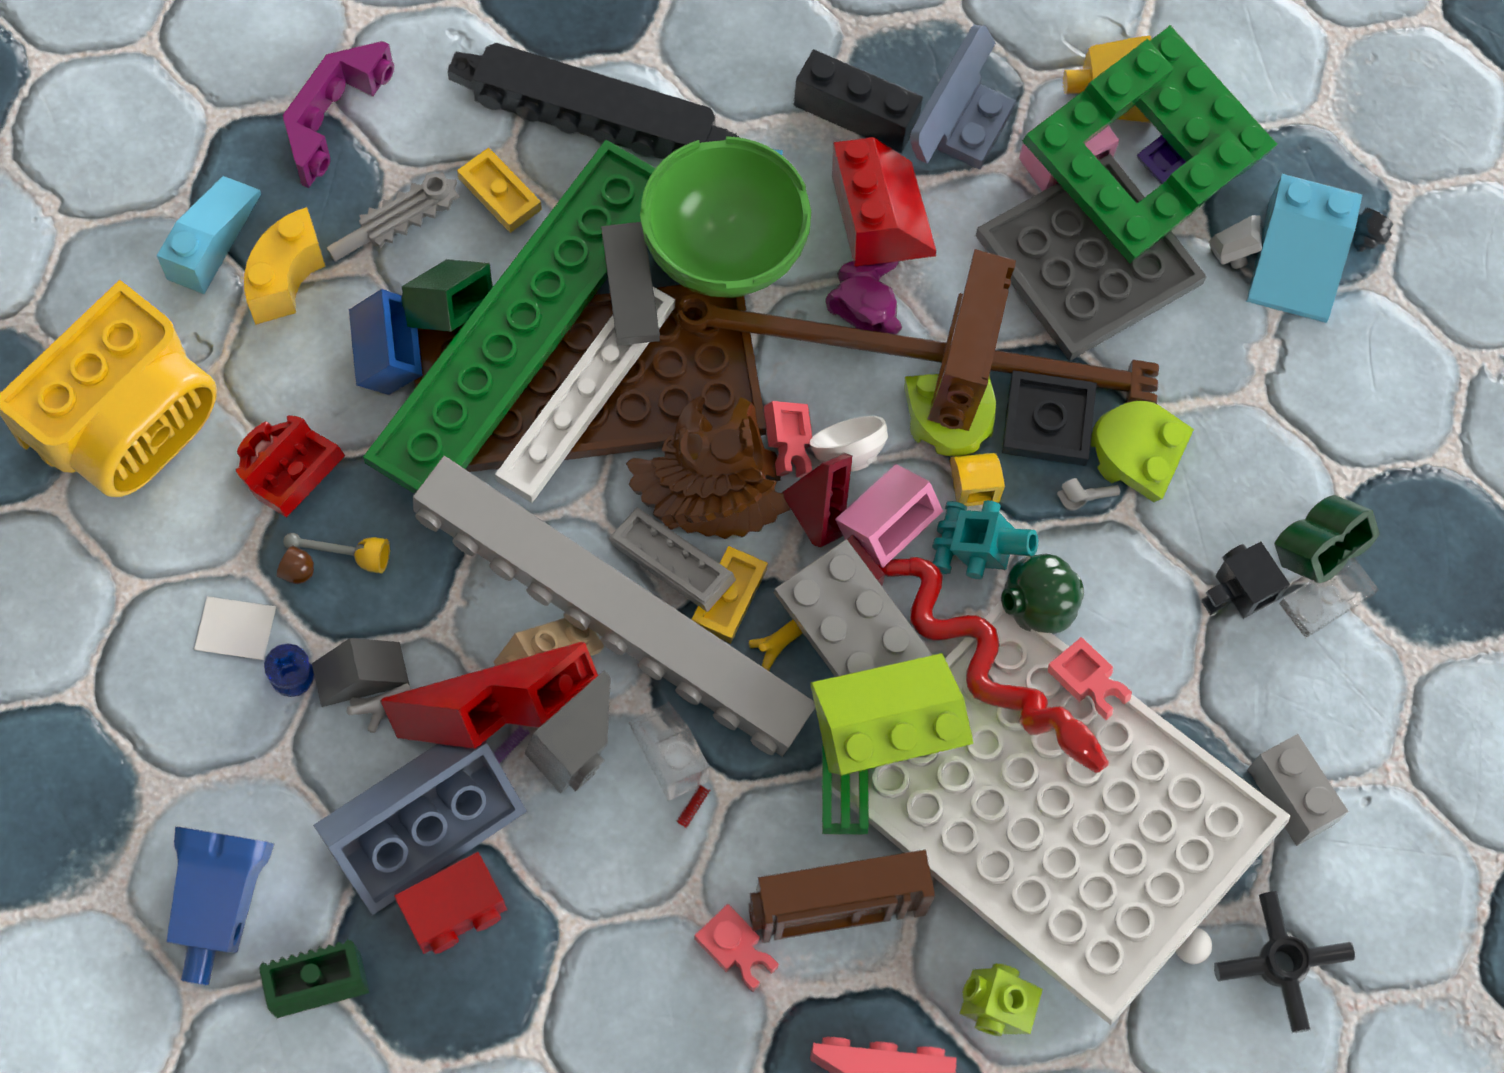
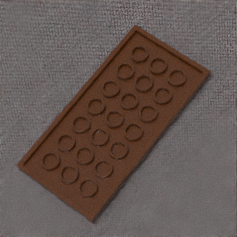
[414,285,766,472]

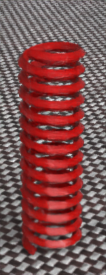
[676,785,711,828]

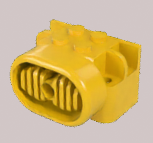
[0,280,217,497]

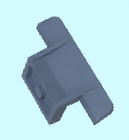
[910,25,1016,170]

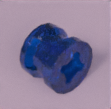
[264,643,314,697]

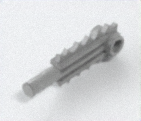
[326,171,460,262]

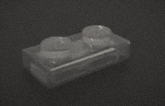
[1279,558,1379,639]

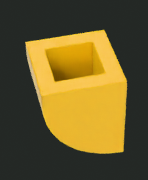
[950,453,1005,506]

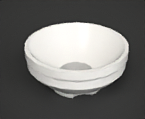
[810,416,888,472]

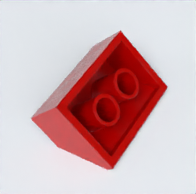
[832,137,937,267]

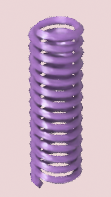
[494,726,529,764]

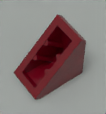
[782,453,853,548]

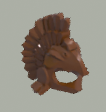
[626,396,790,539]

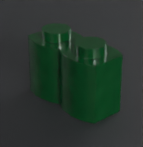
[1274,495,1380,583]

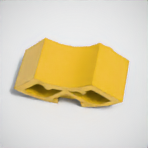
[244,207,325,325]

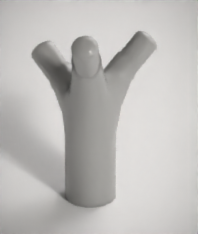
[346,683,411,733]

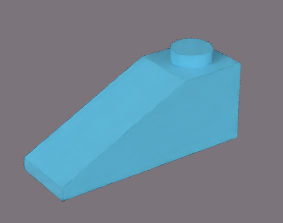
[156,176,261,294]

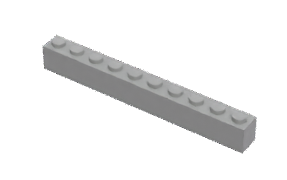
[413,456,815,757]

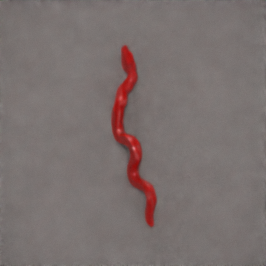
[878,557,1109,773]

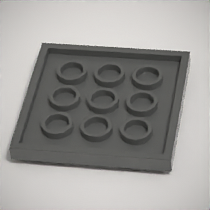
[975,154,1207,361]

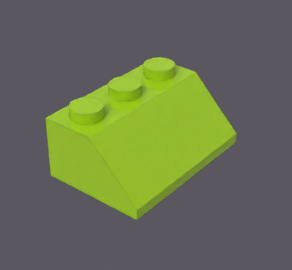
[810,653,974,775]

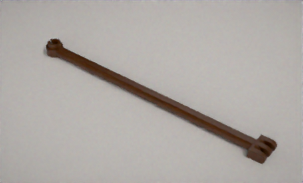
[677,294,1159,404]

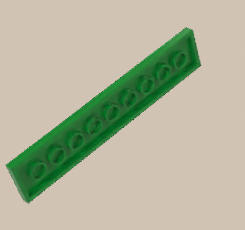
[363,140,656,494]

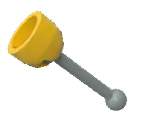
[283,533,390,574]

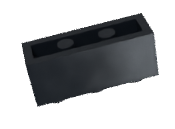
[793,49,923,154]

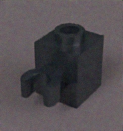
[1201,541,1290,619]

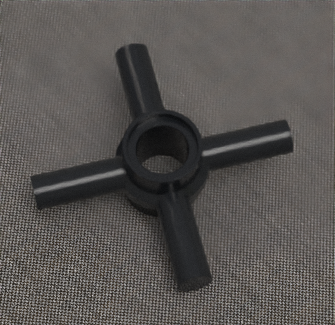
[1214,891,1355,1033]

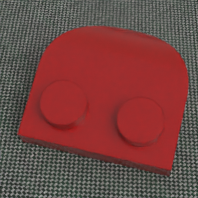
[235,415,346,518]

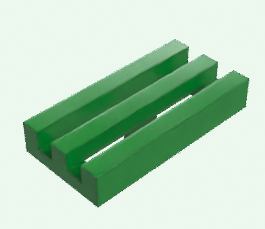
[822,743,869,835]

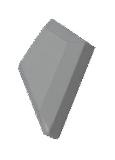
[1209,215,1263,269]

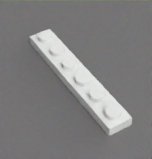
[495,287,675,503]

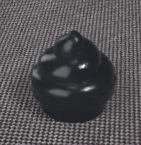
[1353,208,1394,252]

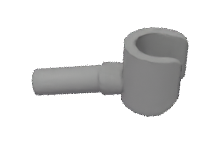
[1057,478,1120,511]

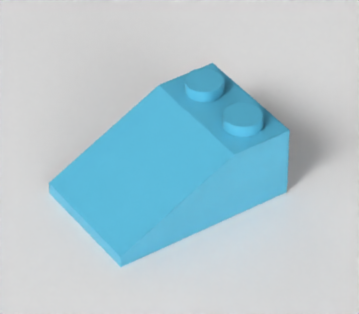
[1246,174,1362,323]

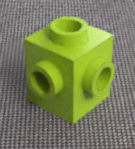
[959,963,1043,1036]

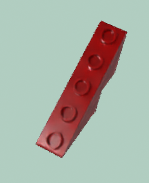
[380,642,598,749]

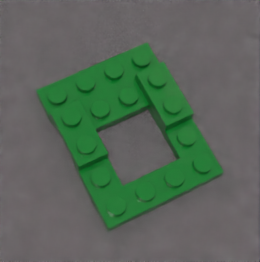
[1022,25,1278,263]

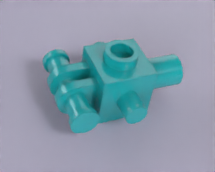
[932,500,1038,579]

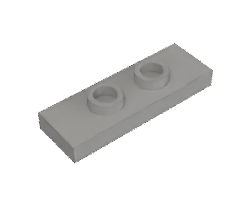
[609,507,736,612]

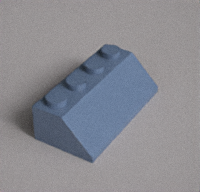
[313,741,527,915]

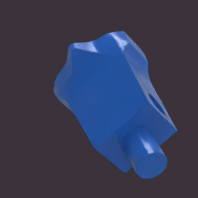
[166,826,274,985]

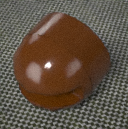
[277,545,314,584]

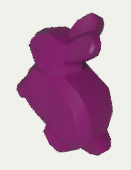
[825,261,902,334]

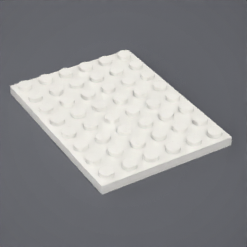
[832,601,1290,1025]

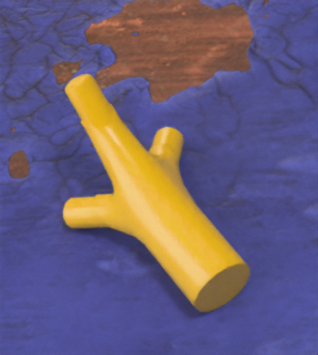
[749,619,803,672]

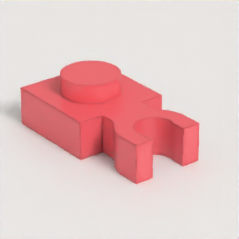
[763,401,812,478]
[1048,637,1132,720]
[694,904,779,992]

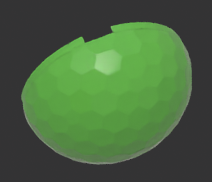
[640,136,811,298]

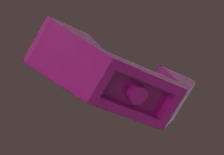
[283,41,395,188]

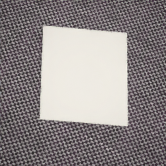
[194,596,276,660]

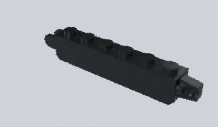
[447,42,740,159]

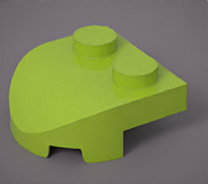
[904,374,996,456]
[1090,401,1194,502]

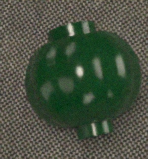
[1001,553,1084,634]

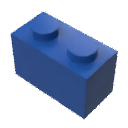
[349,289,423,395]

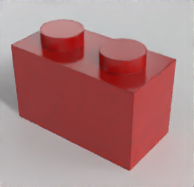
[394,852,507,954]

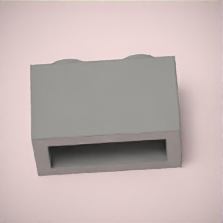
[1247,734,1349,846]

